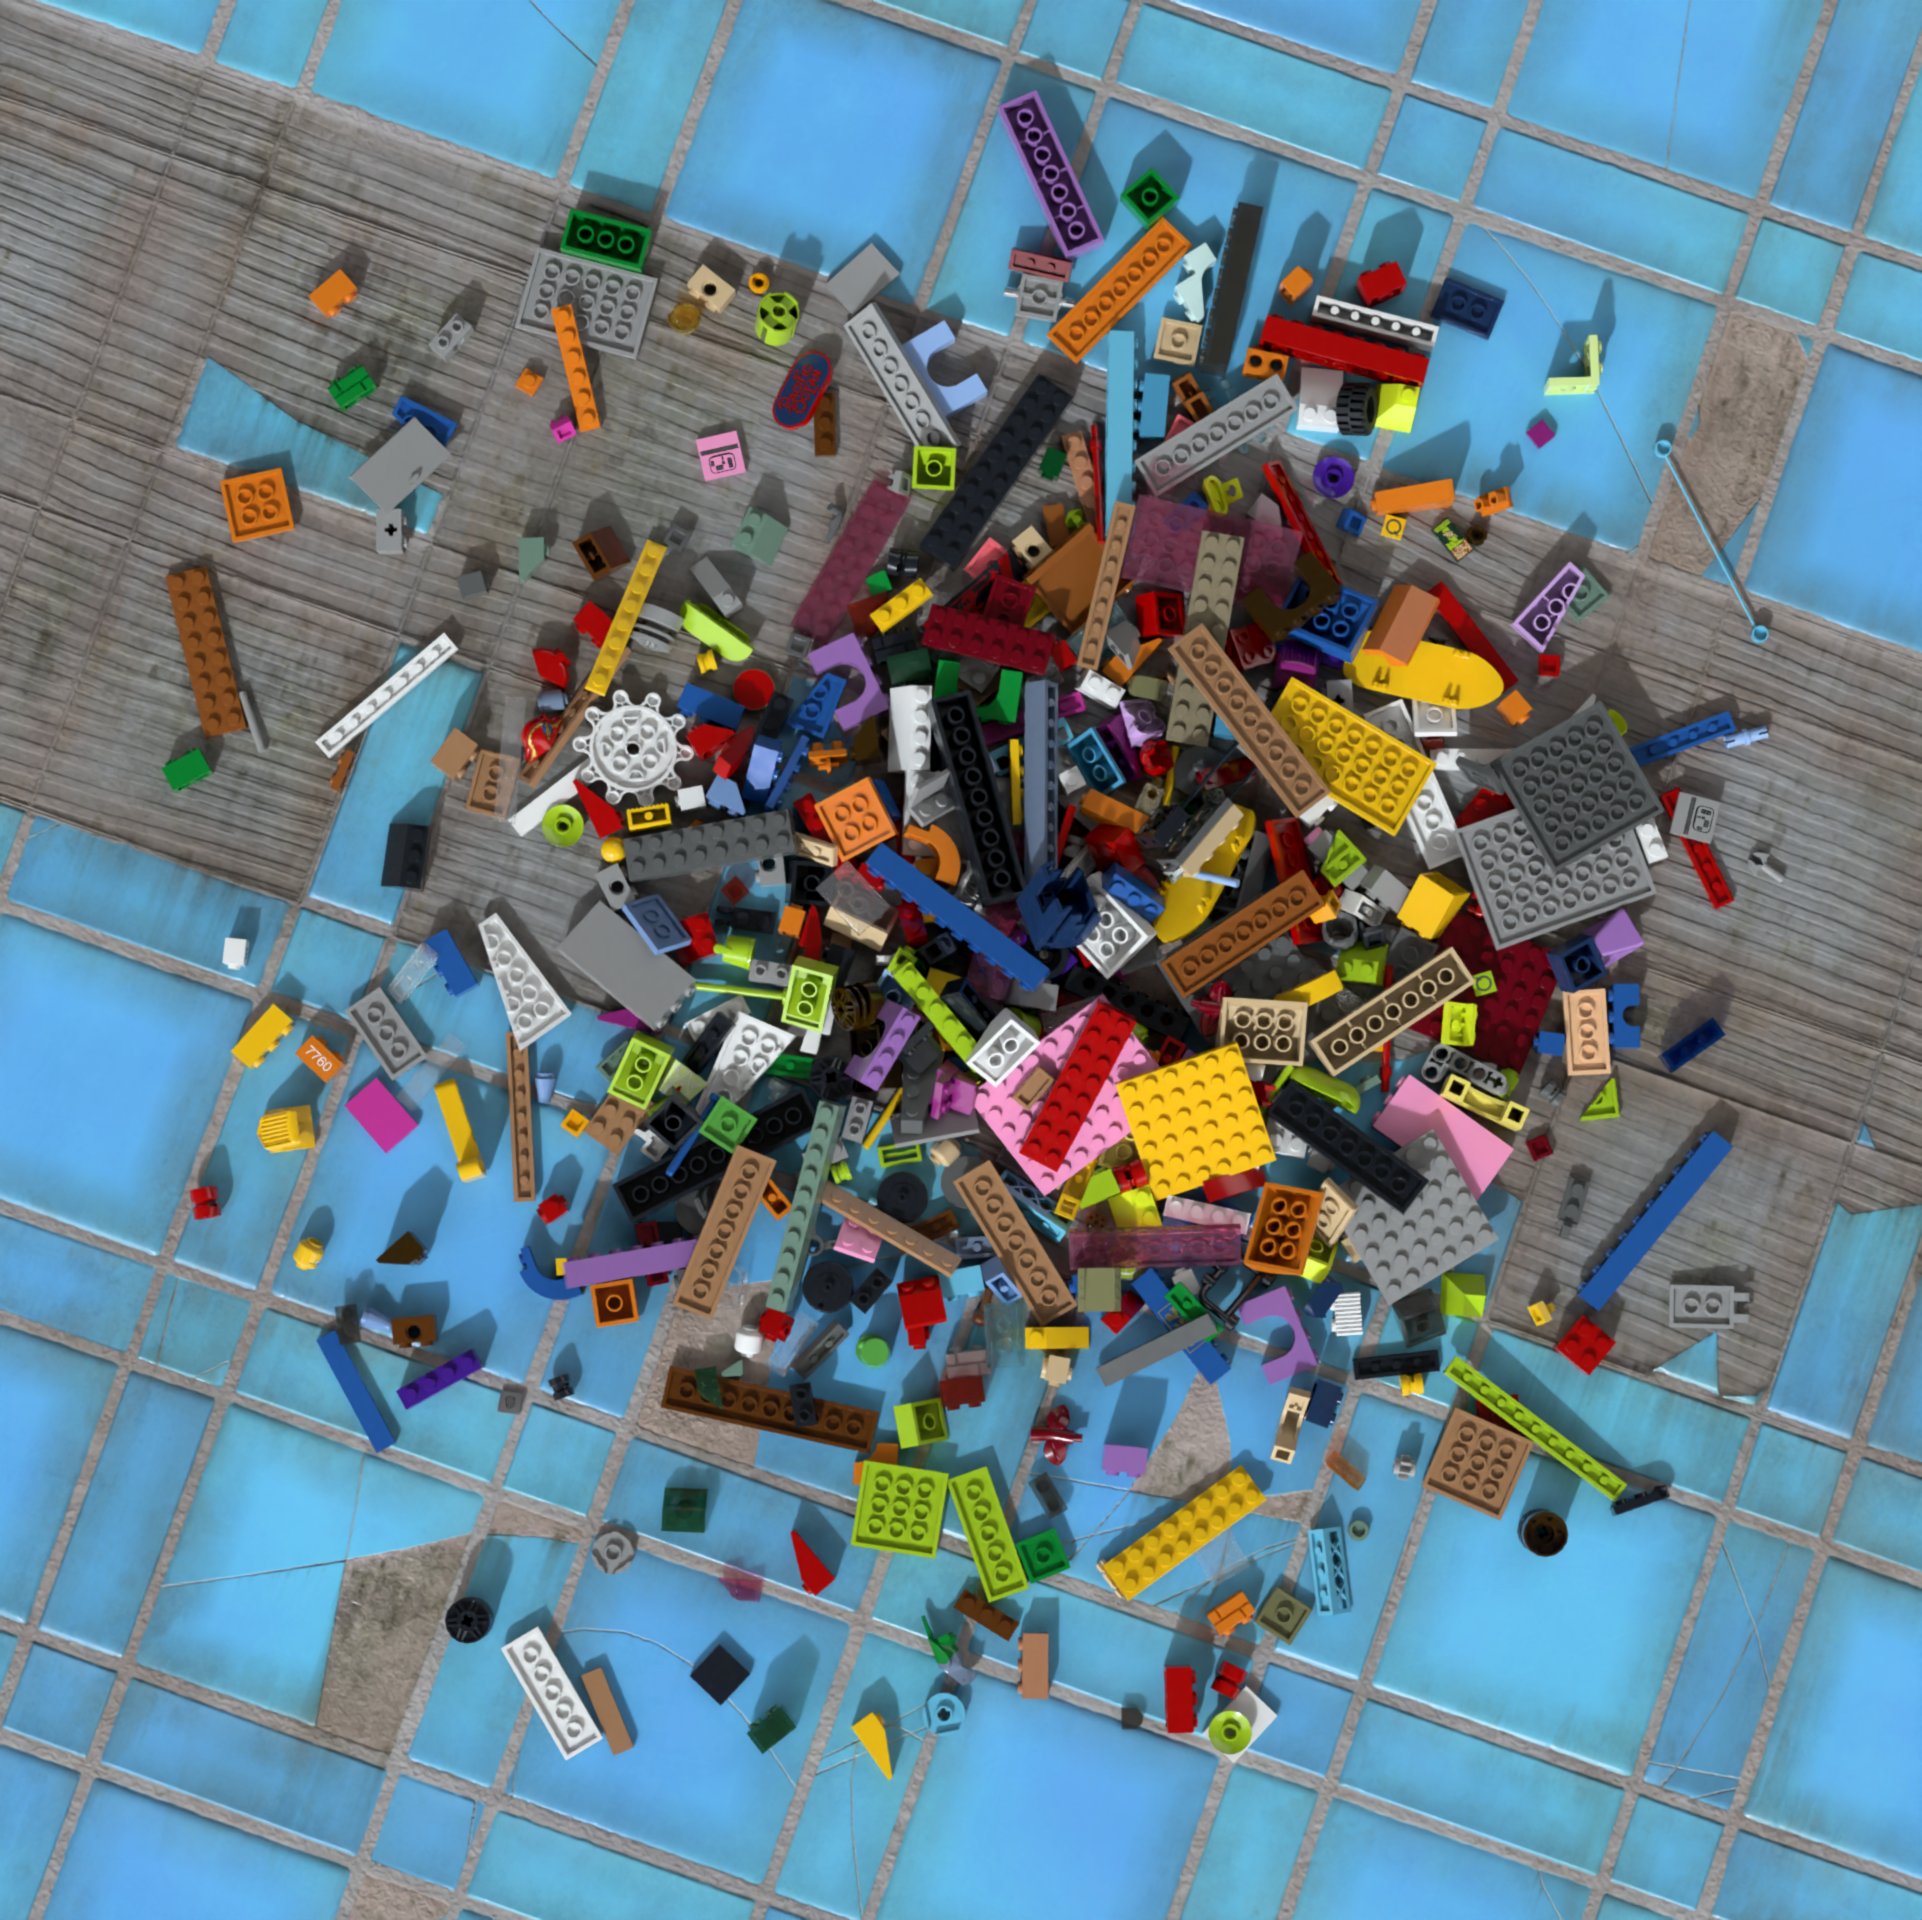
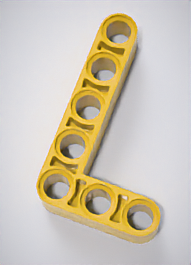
[434,1078,487,1183]

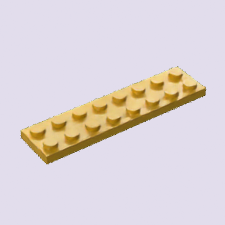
[1103,1465,1267,1601]

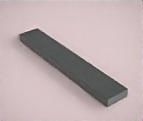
[1096,1312,1219,1387]

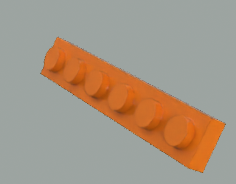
[551,304,602,433]

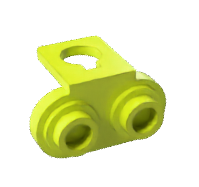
[1202,475,1243,517]

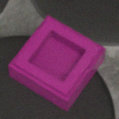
[1525,419,1556,450]

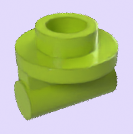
[1065,509,1084,528]

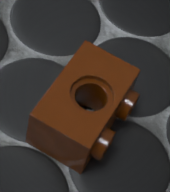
[391,1315,438,1348]

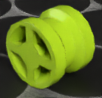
[830,1159,852,1185]

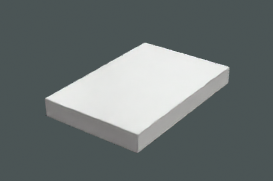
[1202,1686,1278,1763]

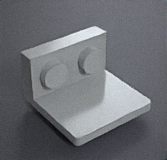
[906,769,954,828]

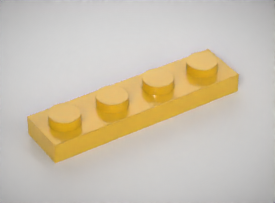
[1008,739,1024,826]

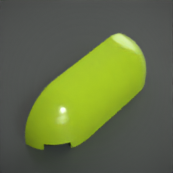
[680,600,755,661]
[1285,1065,1361,1114]

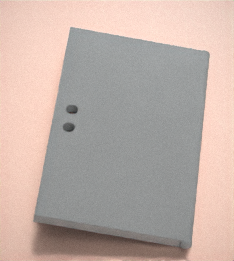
[349,417,451,514]

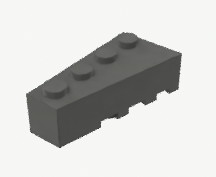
[901,1051,947,1134]

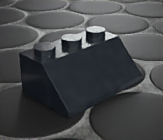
[381,823,432,892]

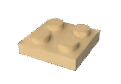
[1153,317,1203,367]

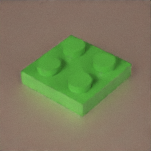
[698,1096,758,1154]

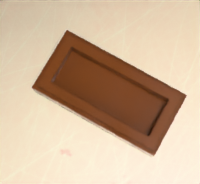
[1042,503,1069,549]

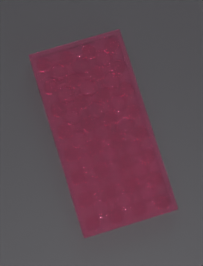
[1119,494,1303,608]

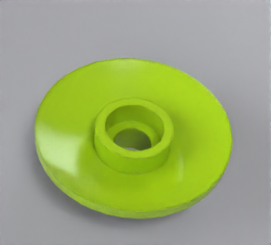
[542,805,584,847]
[1208,1711,1252,1754]

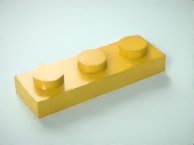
[870,578,934,633]

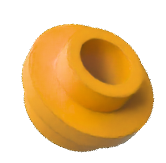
[748,272,769,294]

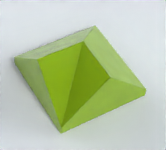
[1439,1272,1486,1318]

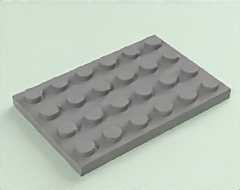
[515,247,659,360]

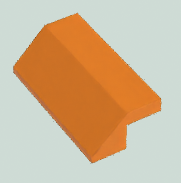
[1362,585,1440,666]

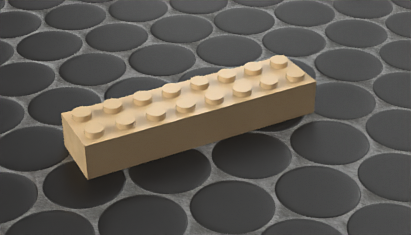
[1308,947,1475,1077]

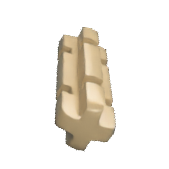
[1096,1559,1124,1598]

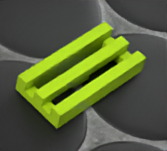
[877,1144,923,1168]

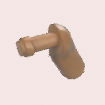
[1156,671,1175,687]

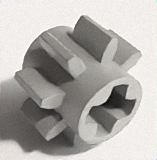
[1392,1454,1416,1481]

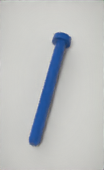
[666,1093,720,1177]

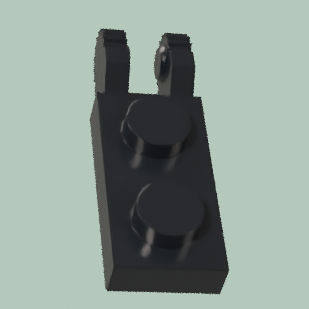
[714,906,776,934]

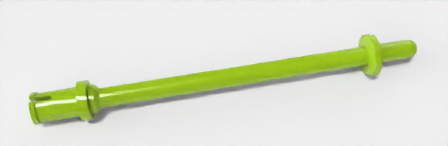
[695,982,788,1005]

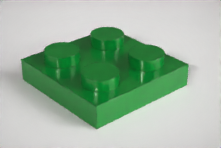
[1015,1527,1071,1584]

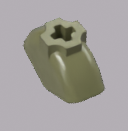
[1126,675,1167,702]

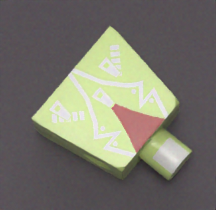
[657,1057,708,1101]

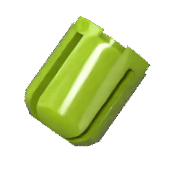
[754,292,800,346]

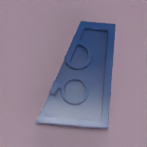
[392,395,458,448]
[784,673,847,740]

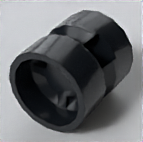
[887,547,920,579]

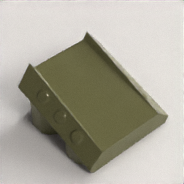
[1077,1268,1121,1312]

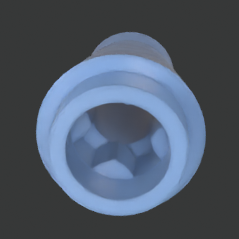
[535,1072,556,1103]
[359,1307,391,1331]

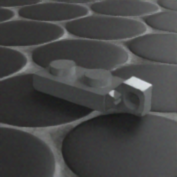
[1557,1177,1590,1238]

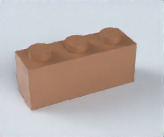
[1018,1632,1048,1699]

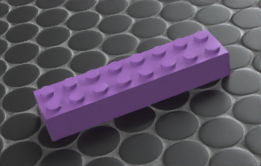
[998,90,1104,260]

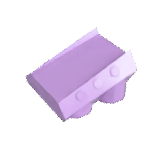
[1119,698,1166,749]

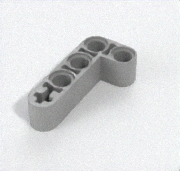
[1421,1044,1509,1096]

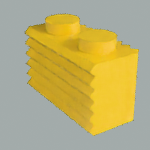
[626,803,673,832]

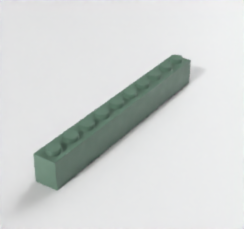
[765,1100,847,1313]

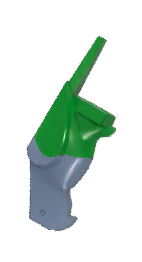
[921,1615,976,1686]

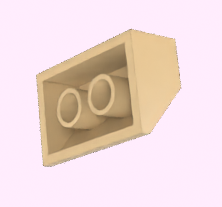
[823,883,899,952]

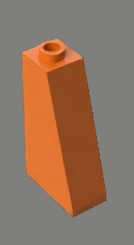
[1370,479,1455,516]
[1078,788,1150,850]

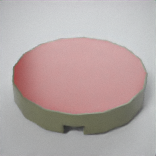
[733,669,775,711]

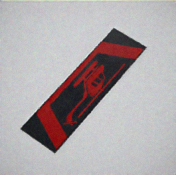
[919,550,1027,653]

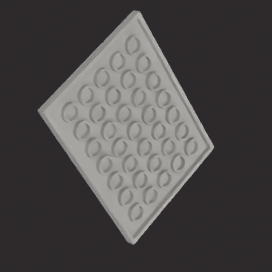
[1452,809,1657,951]

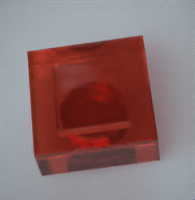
[1421,736,1445,750]
[720,876,750,906]

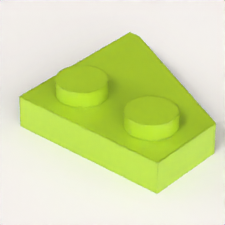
[1320,829,1367,888]

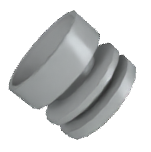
[630,603,684,654]

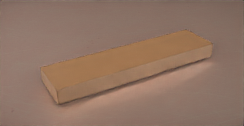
[581,1667,634,1756]

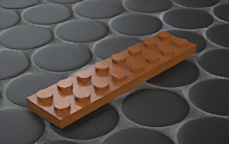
[165,566,247,739]
[1159,869,1325,999]

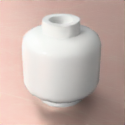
[734,1325,763,1358]

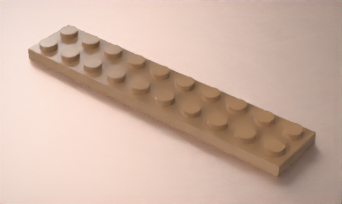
[1168,623,1331,819]

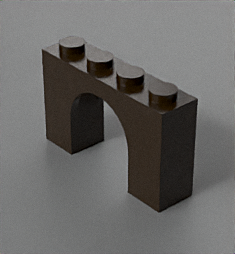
[1242,551,1342,644]

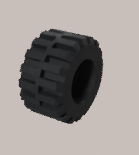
[1336,382,1378,436]

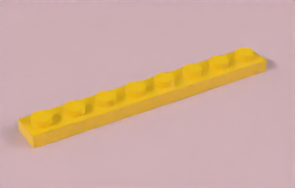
[585,539,667,697]

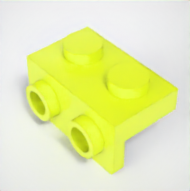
[1441,1001,1478,1047]

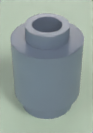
[537,688,569,713]

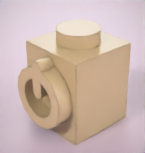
[1040,1355,1073,1388]

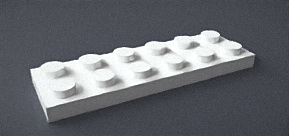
[501,1626,604,1760]

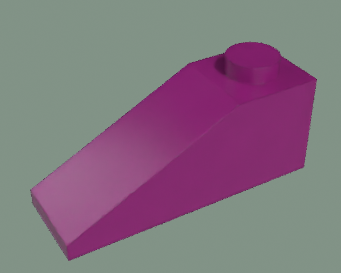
[1095,712,1142,782]
[597,1009,666,1035]

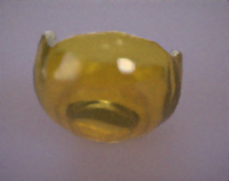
[668,303,702,335]

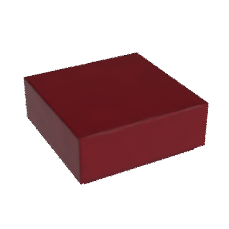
[1525,1134,1553,1162]

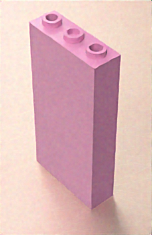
[1371,1074,1514,1201]

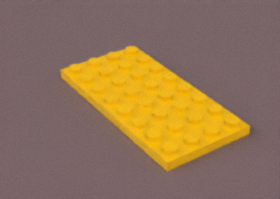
[1270,677,1437,836]

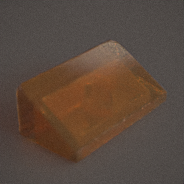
[1325,1451,1366,1491]

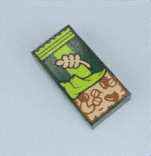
[1431,517,1474,563]

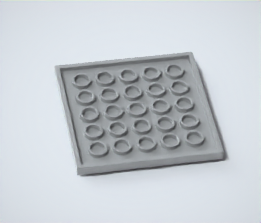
[1338,1129,1499,1305]

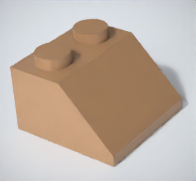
[430,727,480,782]

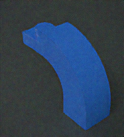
[519,1246,584,1300]

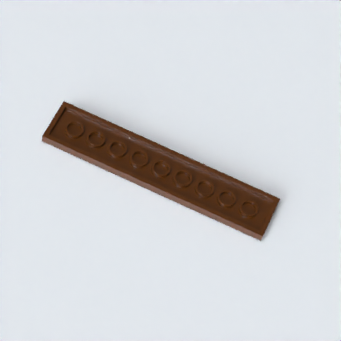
[661,1366,879,1454]

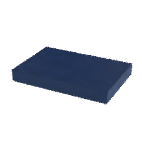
[1430,277,1504,341]

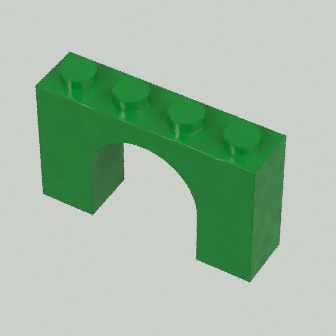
[933,658,1023,725]

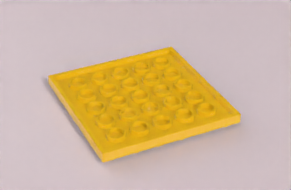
[1115,1041,1276,1202]

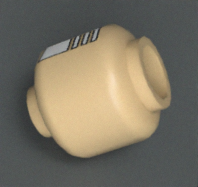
[929,1138,961,1167]

